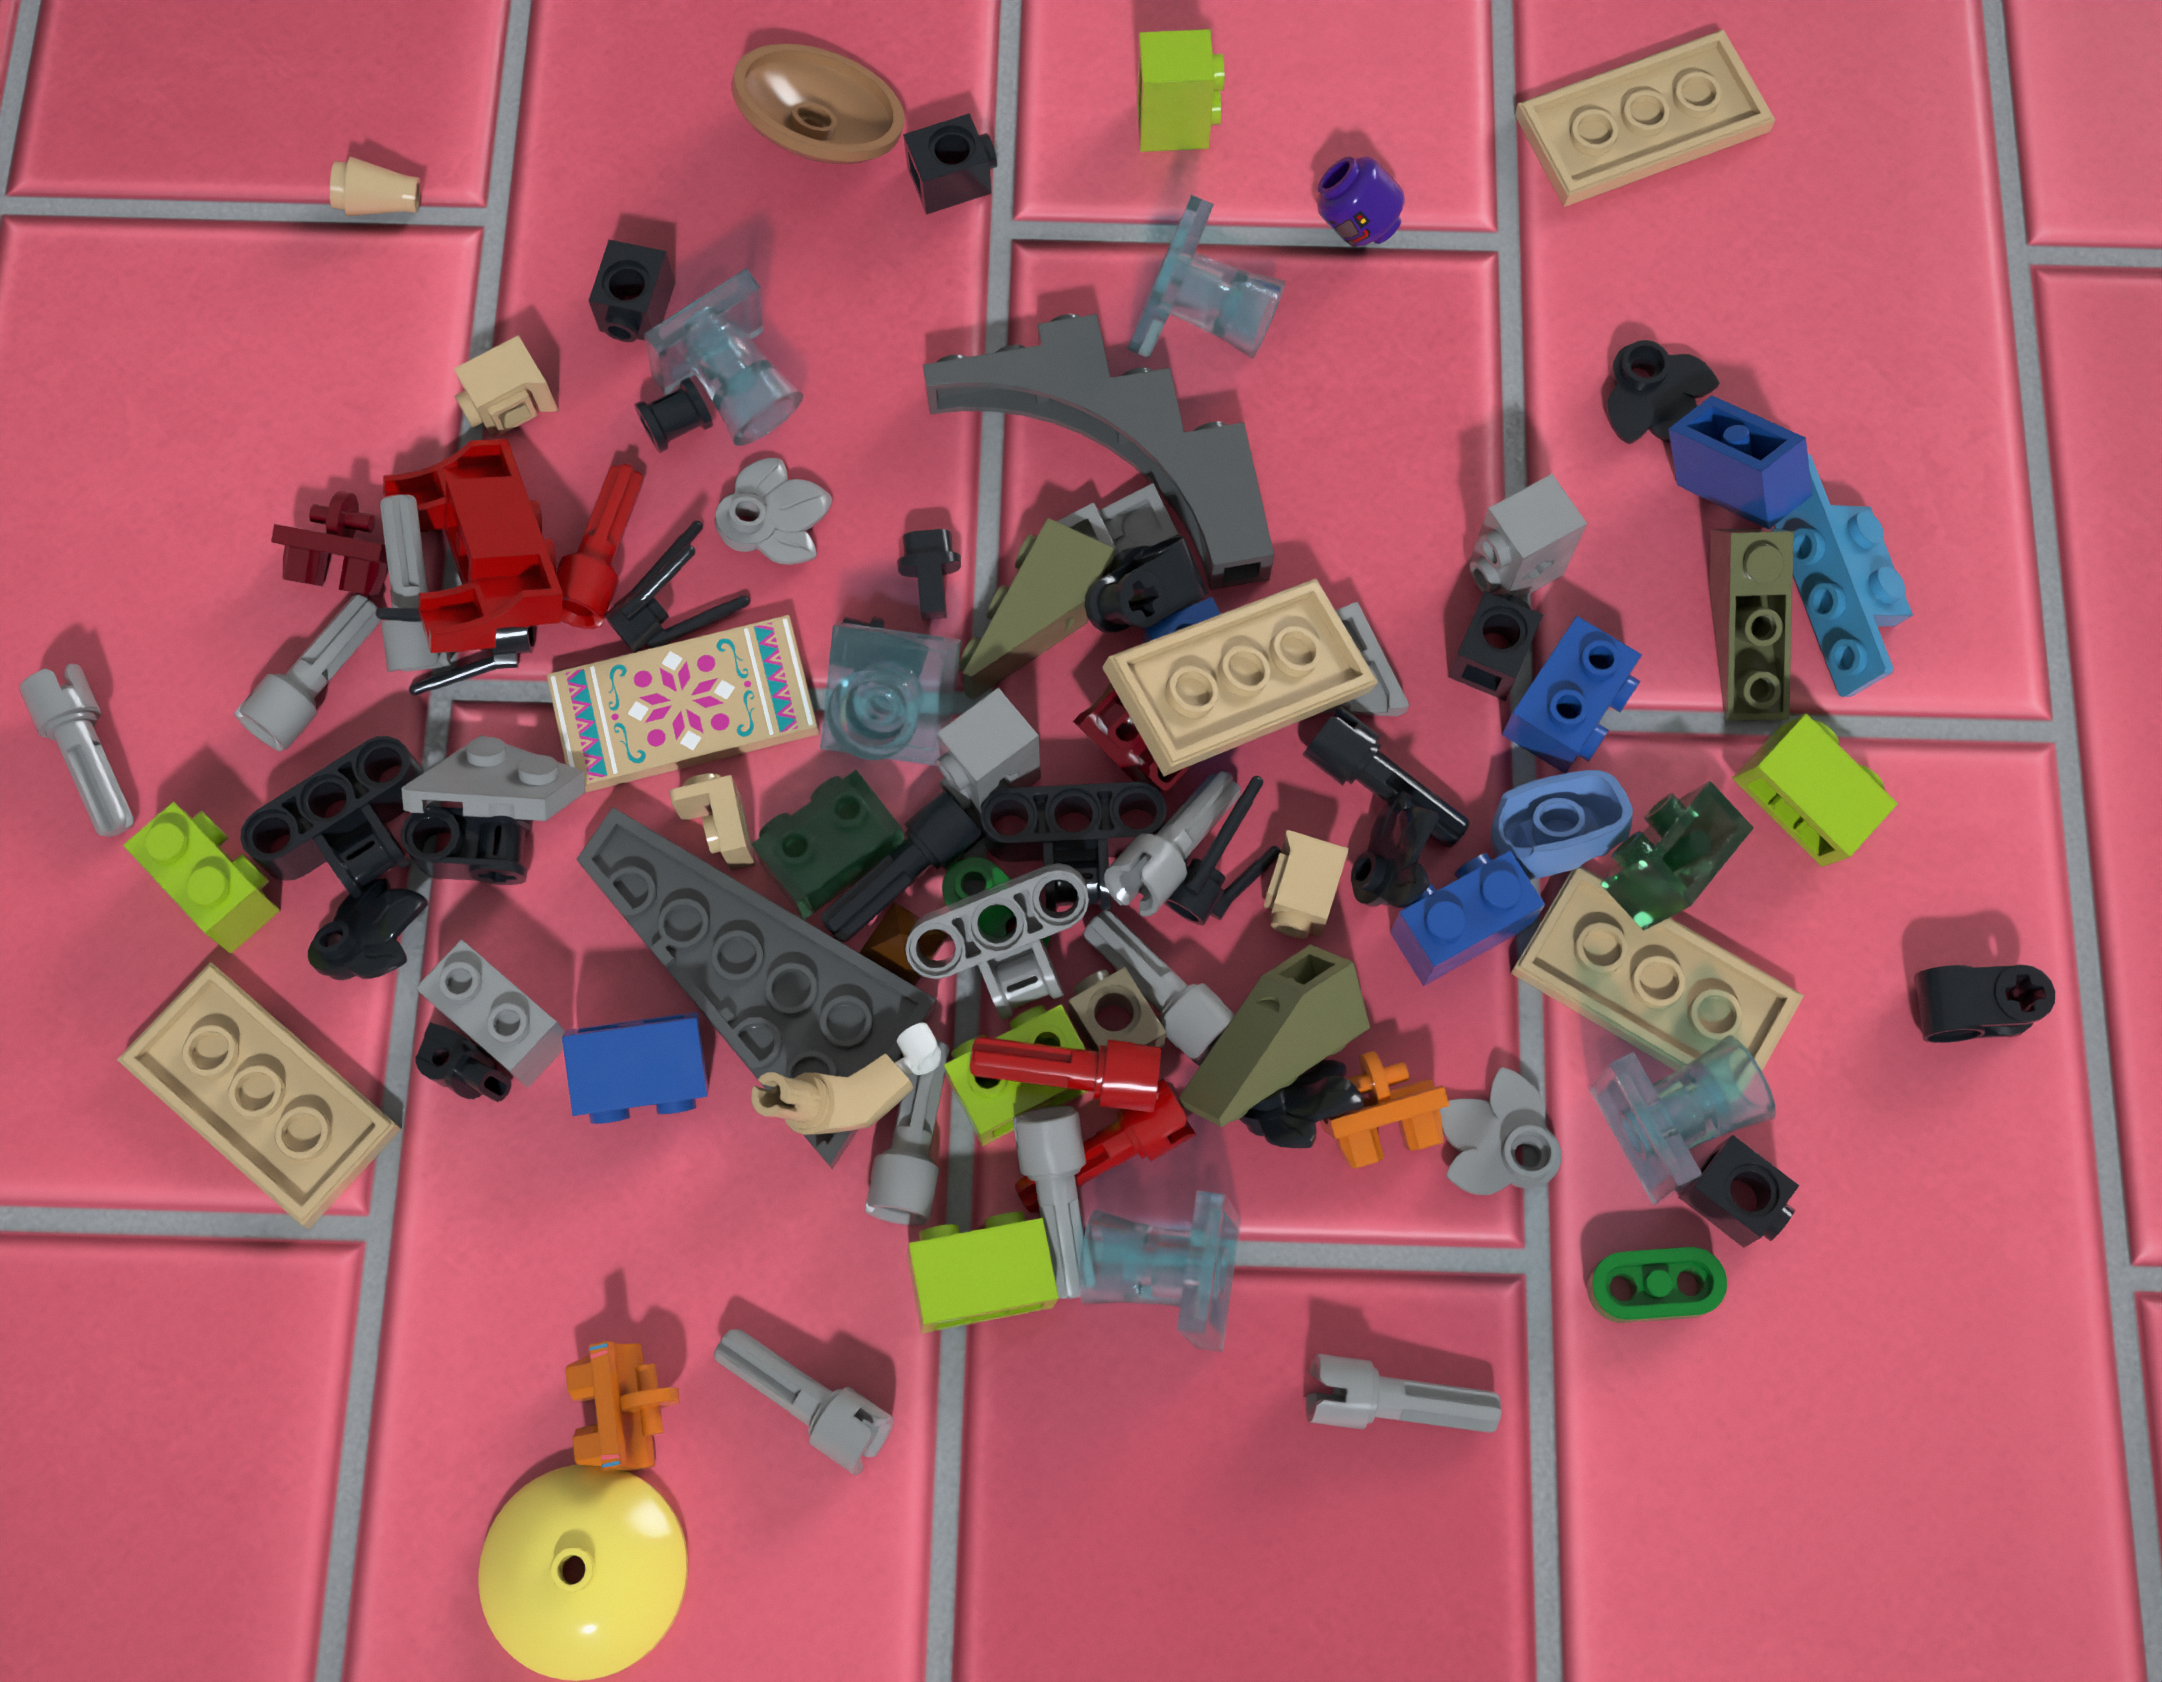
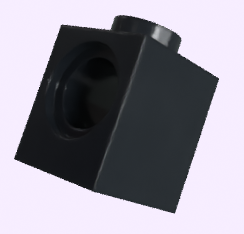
[903,113,998,215]
[589,240,675,343]
[1448,591,1543,701]
[1678,1135,1800,1248]

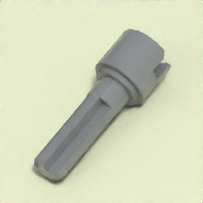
[380,495,451,672]
[234,594,382,752]
[19,663,134,837]
[1104,771,1241,916]
[1084,910,1235,1066]
[865,1039,950,1226]
[1013,1106,1091,1299]
[714,1329,895,1476]
[1306,1353,1502,1433]

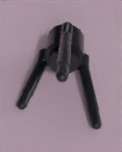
[603,521,750,653]
[375,607,534,695]
[1164,776,1281,926]

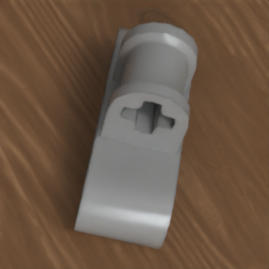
[905,863,1089,1020]

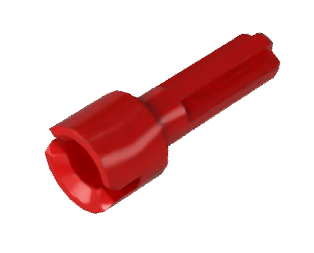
[556,463,644,629]
[970,1036,1161,1112]
[1015,1078,1196,1213]

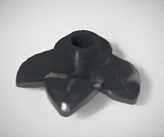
[1606,340,1720,444]
[1351,791,1439,908]
[308,877,428,980]
[1239,1060,1364,1148]

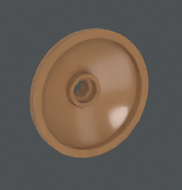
[731,44,905,164]

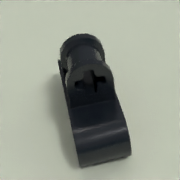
[240,736,424,899]
[980,782,1167,912]

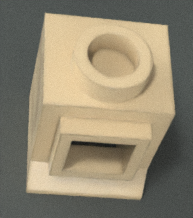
[454,335,558,436]
[1264,830,1349,938]

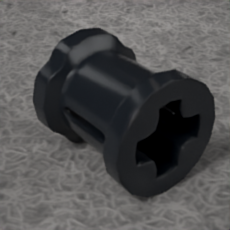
[634,377,713,453]

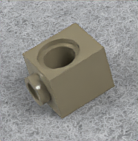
[1069,967,1167,1052]

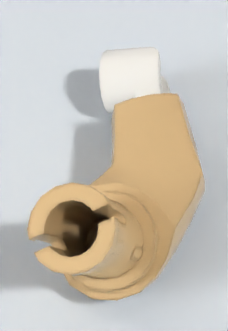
[751,1023,941,1135]

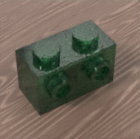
[752,770,904,920]
[1600,781,1754,931]

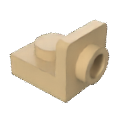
[669,773,756,871]

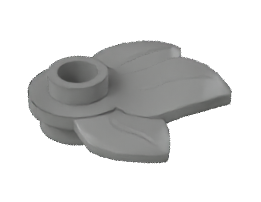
[714,458,833,565]
[1439,1067,1561,1195]

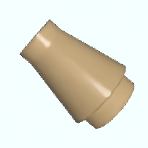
[330,157,420,216]

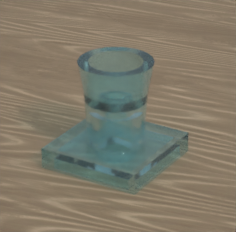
[1128,195,1286,359]
[644,268,803,446]
[820,622,961,766]
[1589,1035,1776,1206]
[1079,1191,1241,1352]

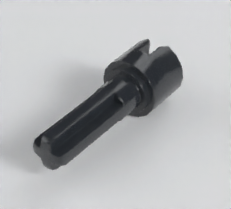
[1303,706,1470,848]
[821,790,983,943]

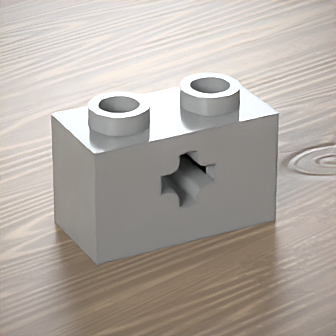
[1469,474,1587,599]
[936,688,1041,821]
[415,939,566,1088]

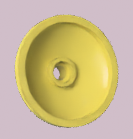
[478,1465,688,1681]

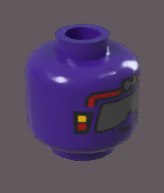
[1317,156,1405,246]

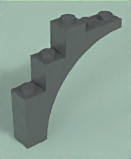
[923,314,1274,590]

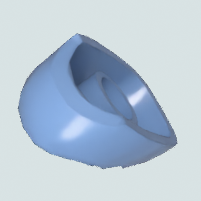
[1490,770,1633,880]

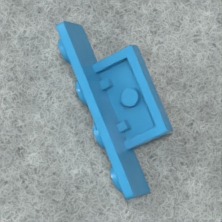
[1774,454,1913,697]

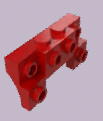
[383,439,563,653]

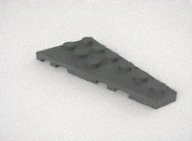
[577,807,937,1170]

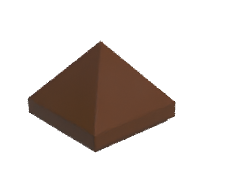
[859,902,948,986]

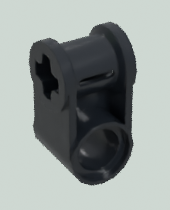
[1085,536,1208,633]
[401,806,533,885]
[1914,964,2055,1043]

